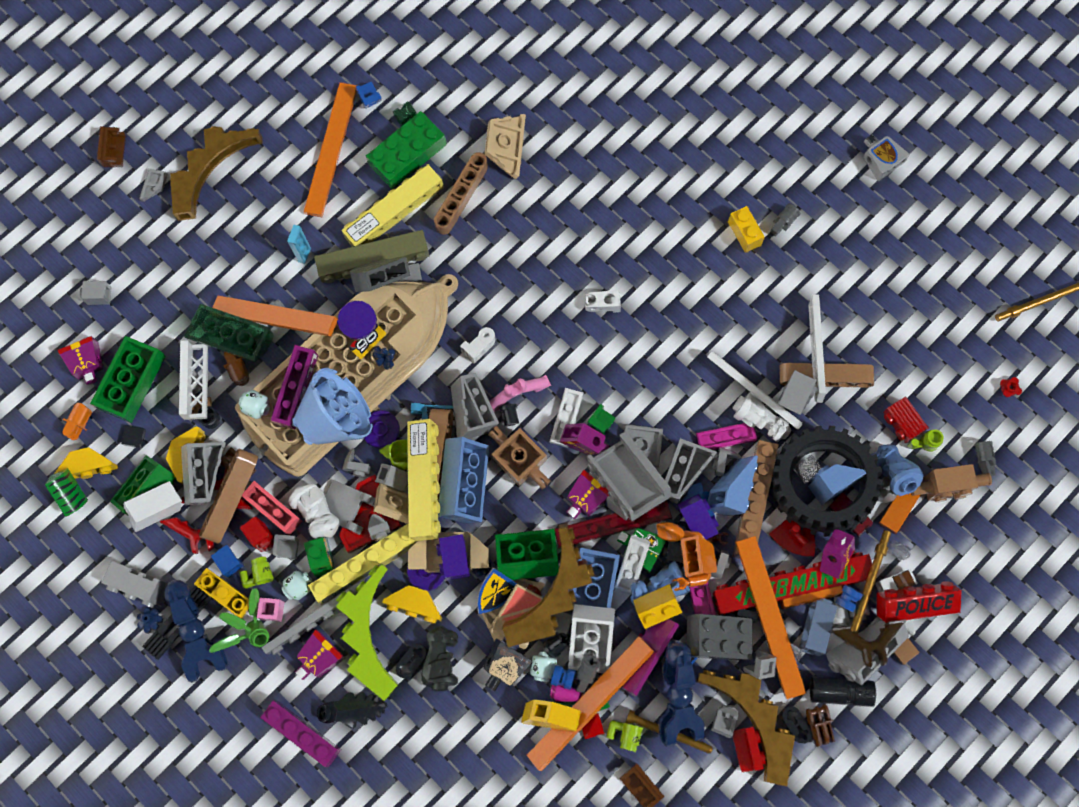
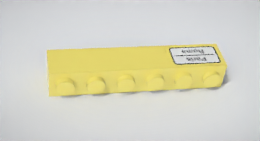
[341,164,444,247]
[407,419,441,541]
[308,524,417,605]

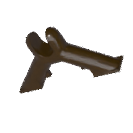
[828,619,907,668]

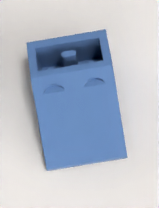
[708,455,758,516]

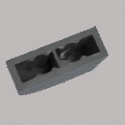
[350,257,411,292]

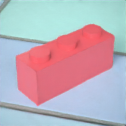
[242,481,302,536]

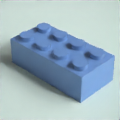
[438,437,489,523]

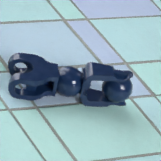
[164,580,228,683]
[659,640,704,747]

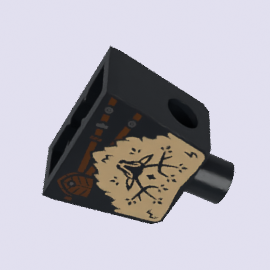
[484,638,532,691]

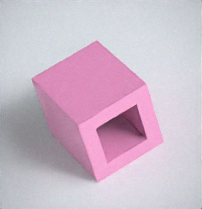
[257,598,285,622]

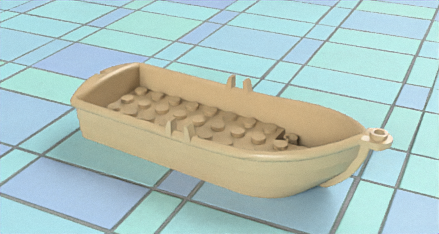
[235,274,458,477]

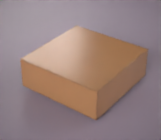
[893,638,920,665]

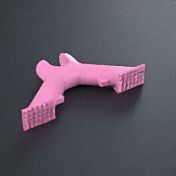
[489,375,551,412]

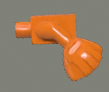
[657,522,717,591]

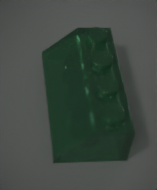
[184,304,274,362]

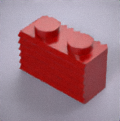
[883,396,929,443]
[240,517,275,552]

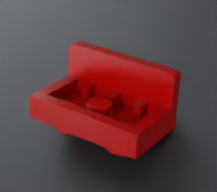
[733,727,766,772]

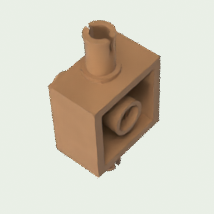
[488,426,551,490]
[911,464,992,502]

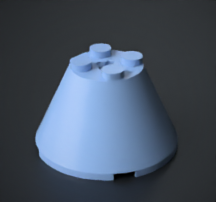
[292,368,372,445]

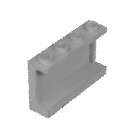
[587,431,672,521]

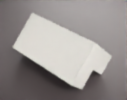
[124,481,182,532]

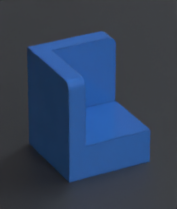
[356,82,382,109]
[211,545,244,578]

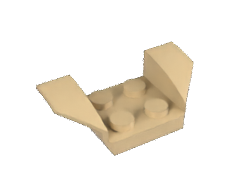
[408,532,489,573]

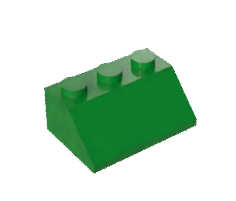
[110,455,176,516]

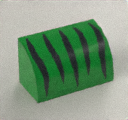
[45,468,88,517]

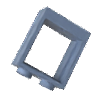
[798,598,837,657]

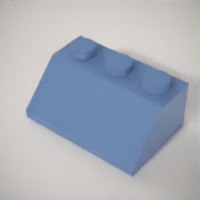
[808,464,866,506]

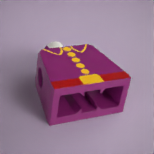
[58,336,103,385]
[559,423,609,454]
[566,470,609,519]
[820,529,855,579]
[295,630,346,681]

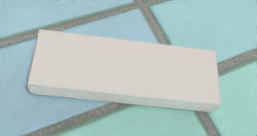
[550,388,584,448]
[614,535,651,594]

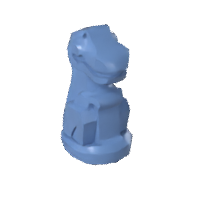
[871,444,923,496]
[630,561,690,606]

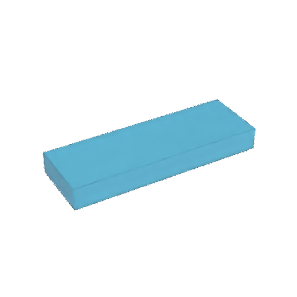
[287,225,311,264]

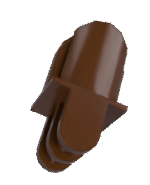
[223,349,249,386]
[806,704,835,747]

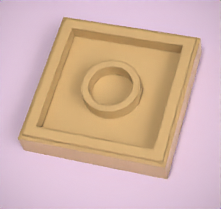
[374,483,409,524]

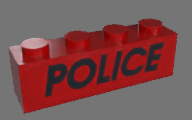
[876,581,962,623]

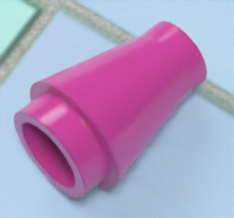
[550,685,582,702]

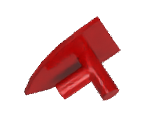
[769,520,815,557]

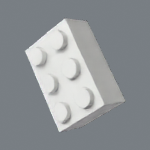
[568,604,615,673]

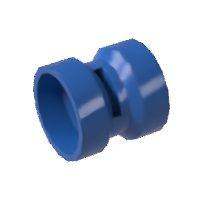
[835,585,863,612]
[551,665,576,690]

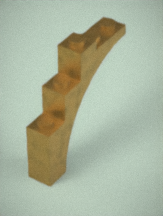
[170,126,263,221]
[502,523,595,647]
[697,670,795,786]

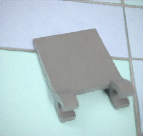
[325,480,375,535]

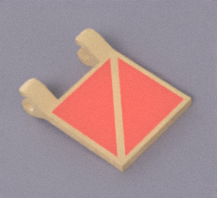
[490,583,544,649]

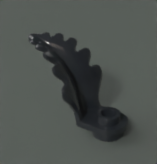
[316,692,388,728]

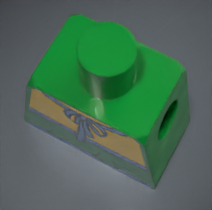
[304,537,335,579]

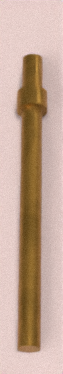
[995,283,1079,322]
[845,530,891,645]

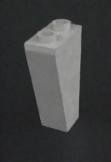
[826,619,909,685]

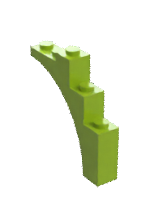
[336,564,398,701]

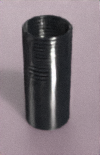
[810,676,876,707]

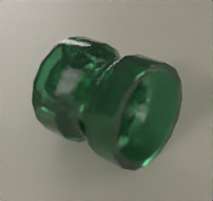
[392,101,417,126]

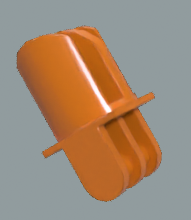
[62,403,92,440]

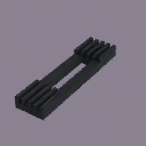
[142,585,212,660]

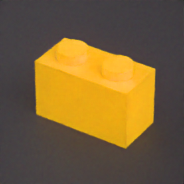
[728,206,765,253]
[633,584,682,629]

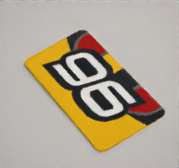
[349,324,386,359]

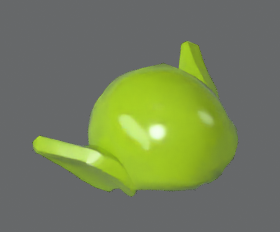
[379,439,408,470]

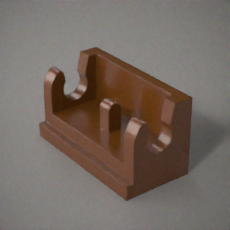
[97,126,126,167]
[619,763,665,807]

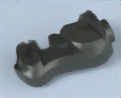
[421,626,459,691]

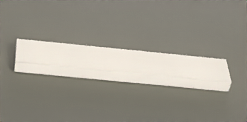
[808,294,826,403]
[707,352,803,430]

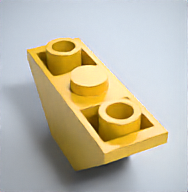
[166,427,205,485]
[54,447,118,479]
[194,568,249,618]
[382,585,442,624]
[521,700,581,731]

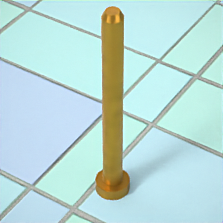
[625,709,713,753]

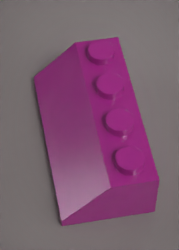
[620,619,679,698]

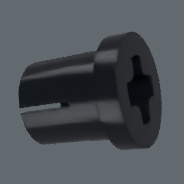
[498,404,519,427]
[544,633,571,658]

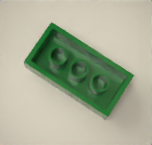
[366,111,447,189]
[90,336,166,424]

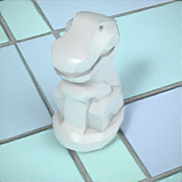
[733,393,791,442]
[288,484,339,539]

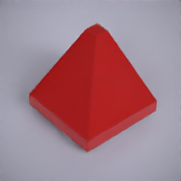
[582,713,604,739]

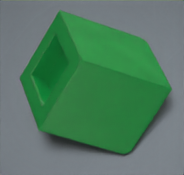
[587,404,615,435]

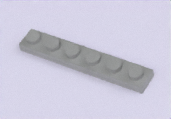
[262,578,367,655]

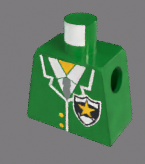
[617,528,666,574]

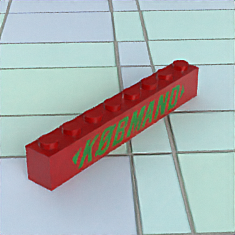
[712,552,872,616]

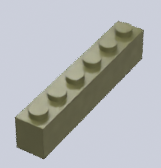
[314,230,430,283]

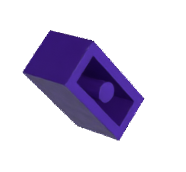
[677,494,719,539]
[436,534,470,580]

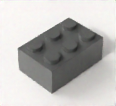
[687,614,752,661]

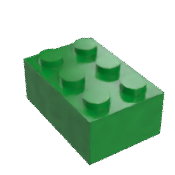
[495,529,559,580]

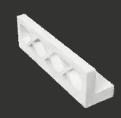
[179,340,208,420]

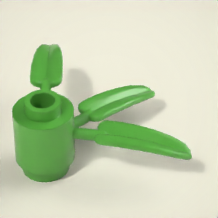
[210,589,269,653]

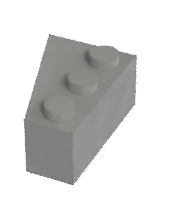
[777,370,817,415]
[451,373,499,439]
[665,438,717,504]
[181,442,226,505]
[101,561,168,608]

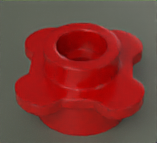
[1000,377,1022,398]

